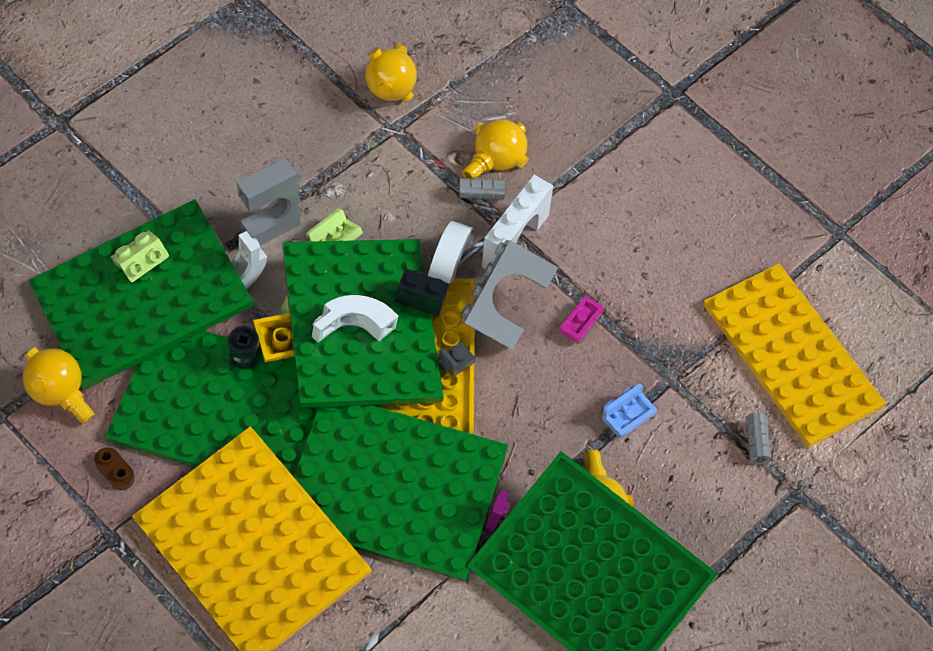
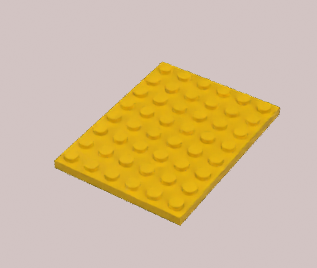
[132,426,372,651]

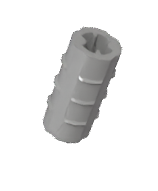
[459,178,505,200]
[746,413,771,465]

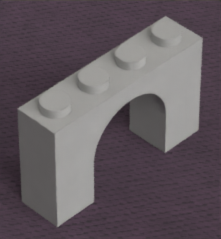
[237,158,301,246]
[461,240,558,350]

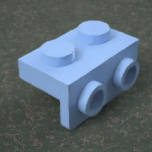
[602,383,657,439]

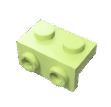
[306,208,363,241]
[111,230,169,282]

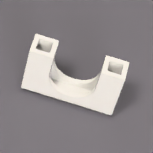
[482,175,553,269]

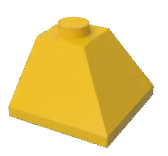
[253,313,294,362]

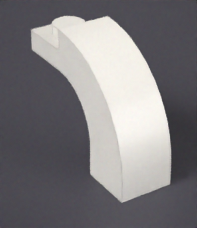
[428,221,475,283]
[231,231,267,289]
[312,295,399,343]

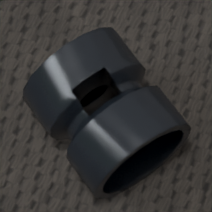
[228,326,261,369]

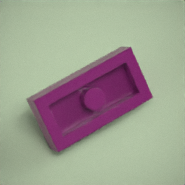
[484,490,511,533]

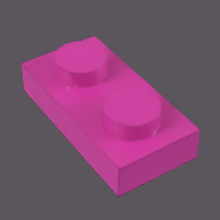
[559,295,605,344]

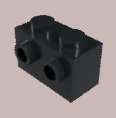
[394,268,450,317]

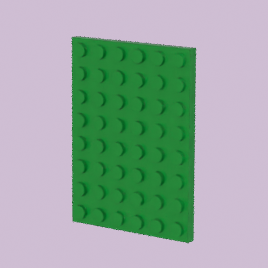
[28,199,255,391]
[282,239,444,408]
[105,331,319,477]
[294,405,509,582]
[467,451,718,651]

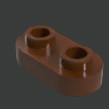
[94,447,135,490]

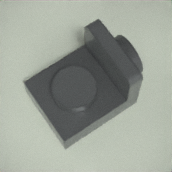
[438,342,476,377]

